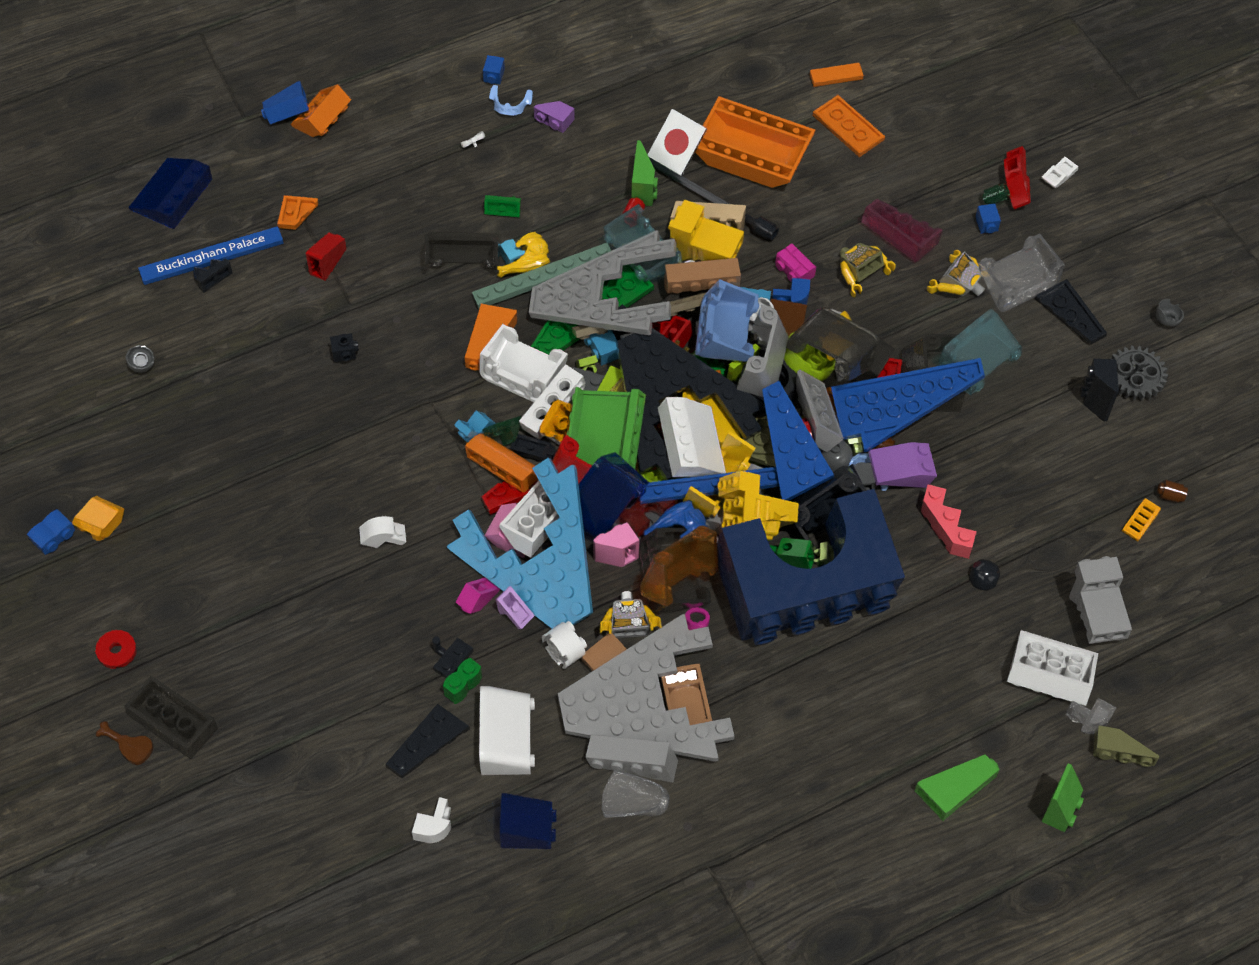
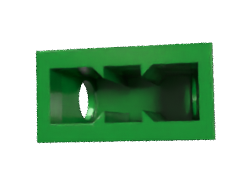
[770,538,814,569]

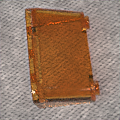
[640,526,718,607]

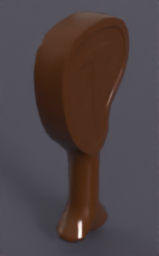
[96,721,154,765]

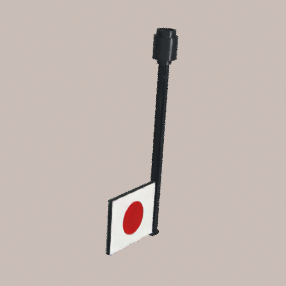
[647,109,779,241]

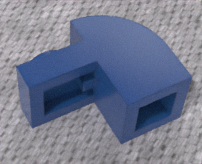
[772,278,810,305]

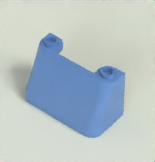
[695,279,759,362]

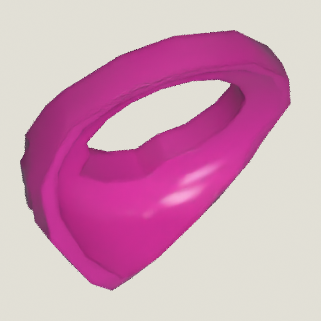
[685,607,710,630]

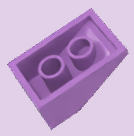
[868,442,937,488]

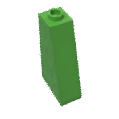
[915,755,1000,821]

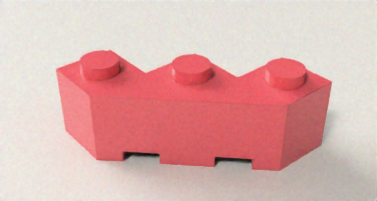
[921,484,976,559]

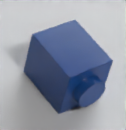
[483,55,505,85]
[975,204,1001,234]

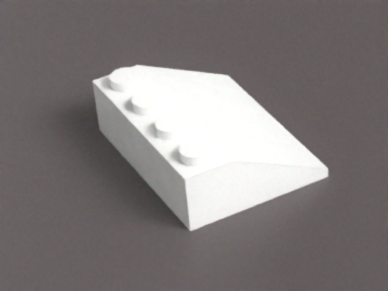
[658,397,726,477]
[1007,630,1098,706]

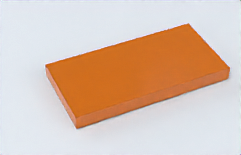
[812,95,885,157]

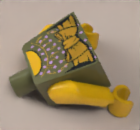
[840,243,896,298]

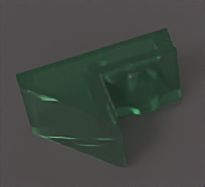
[482,416,521,446]

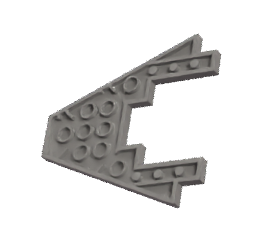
[529,230,676,335]

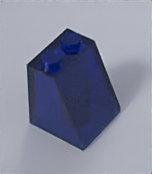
[500,793,557,849]

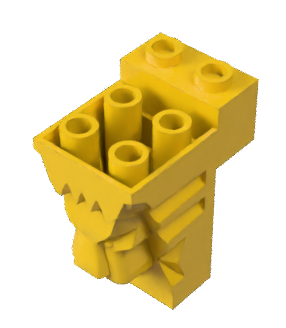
[668,200,744,262]
[718,470,799,541]

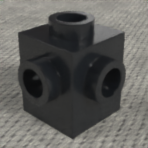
[330,333,359,362]

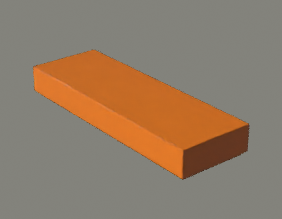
[809,63,864,87]

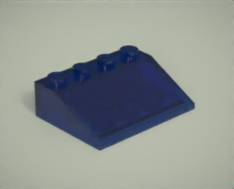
[128,158,212,229]

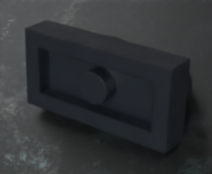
[193,258,233,293]

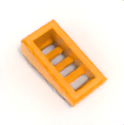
[1122,498,1161,541]

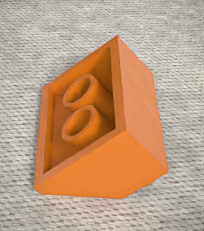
[290,84,351,137]

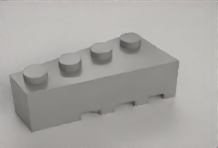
[586,735,678,783]

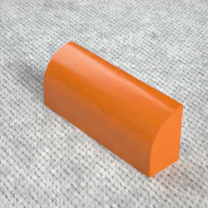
[465,433,538,493]

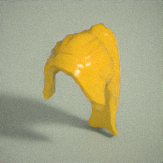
[497,232,550,278]

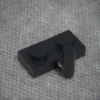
[432,636,474,678]

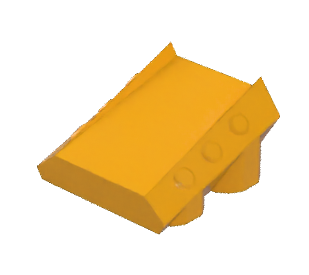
[540,399,573,442]
[72,496,124,541]

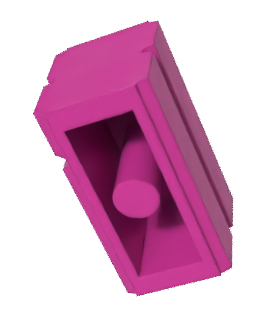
[775,244,816,282]

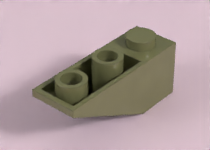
[1093,725,1159,767]

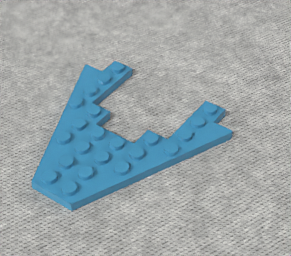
[447,458,593,629]

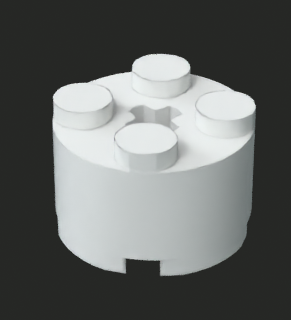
[542,621,587,669]

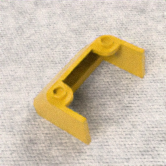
[683,431,756,518]

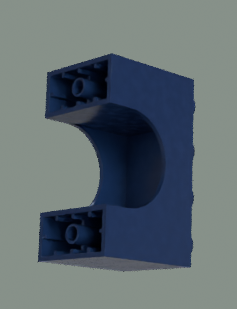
[714,489,905,645]

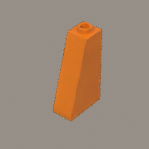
[465,304,517,371]

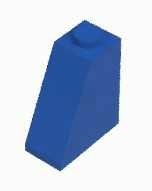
[261,81,309,124]

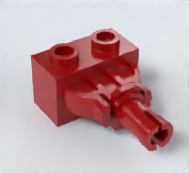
[652,315,692,348]

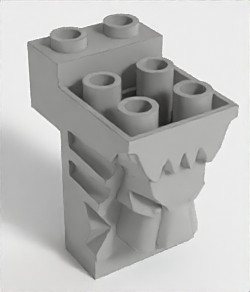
[1069,556,1132,644]

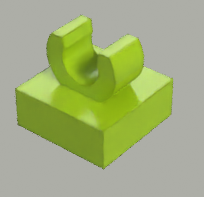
[576,355,598,373]

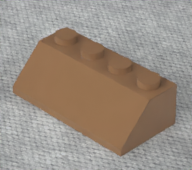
[664,258,741,293]

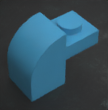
[454,410,497,443]

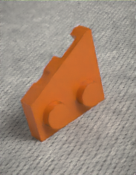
[277,195,319,230]

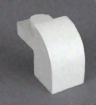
[359,516,406,548]
[412,797,451,843]

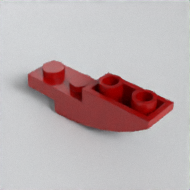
[1004,146,1031,209]

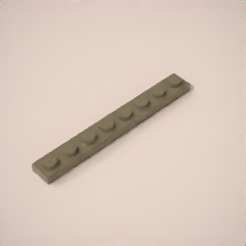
[572,292,707,339]

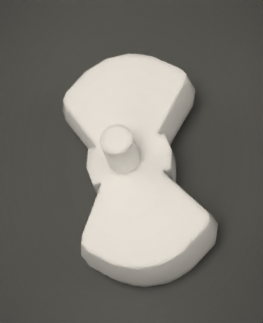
[461,131,485,148]

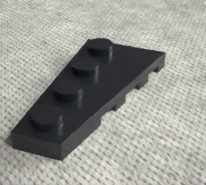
[1035,279,1107,344]
[386,704,470,778]

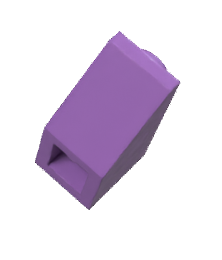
[534,101,574,133]

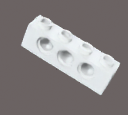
[519,364,586,440]

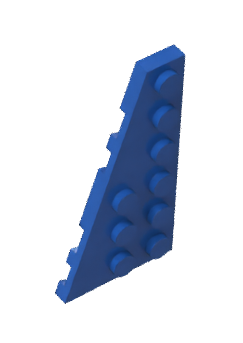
[762,381,834,501]

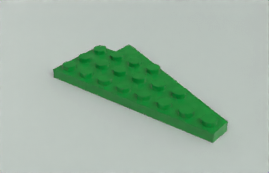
[531,264,654,355]

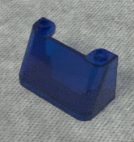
[578,452,649,538]

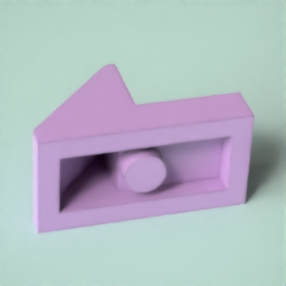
[496,586,535,629]

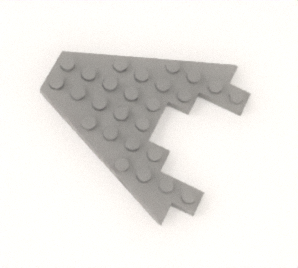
[558,614,735,762]

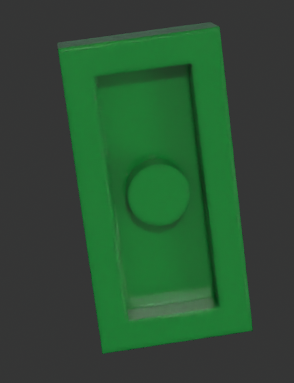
[484,195,521,217]

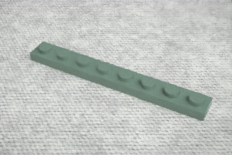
[472,243,611,309]

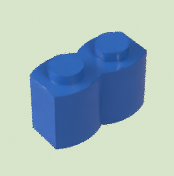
[27,509,75,555]

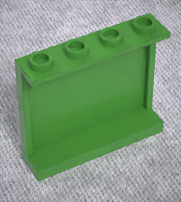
[567,387,646,469]

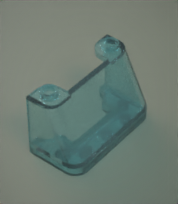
[603,204,682,282]
[938,309,1022,395]

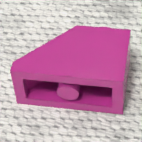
[456,578,500,614]

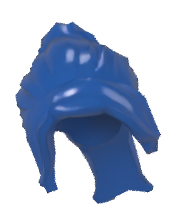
[643,500,708,542]

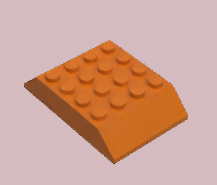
[695,96,816,188]

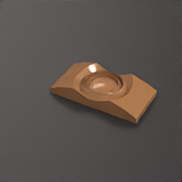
[661,664,712,725]

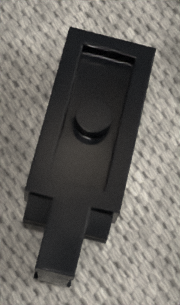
[510,433,557,461]

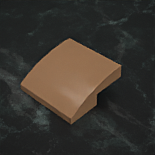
[581,633,627,671]

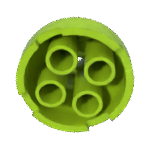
[784,331,838,382]

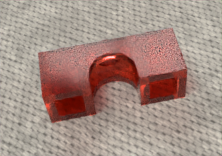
[619,498,678,538]

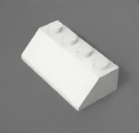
[499,480,560,558]

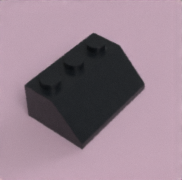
[1080,358,1119,422]

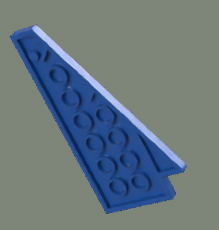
[831,358,985,452]

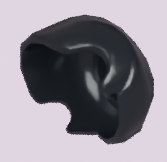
[969,559,1000,590]

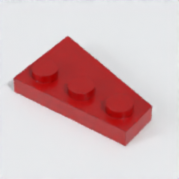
[481,481,538,514]

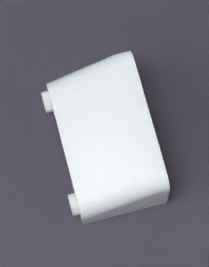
[480,324,568,402]
[479,686,535,775]

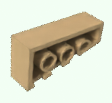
[670,201,746,231]

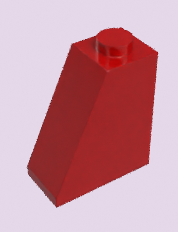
[306,232,346,281]

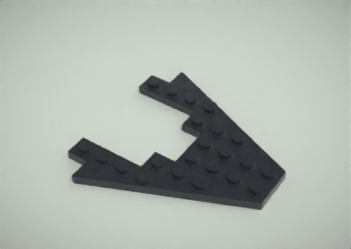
[616,328,765,480]

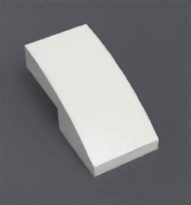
[1041,157,1078,188]

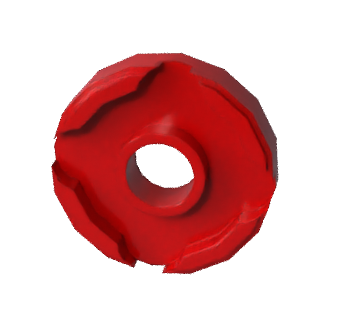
[95,630,137,669]

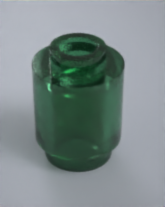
[982,183,1010,205]

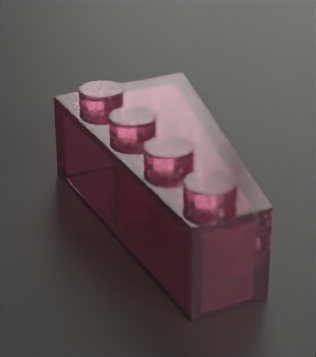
[861,199,943,262]

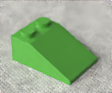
[632,140,658,206]
[1042,763,1084,832]

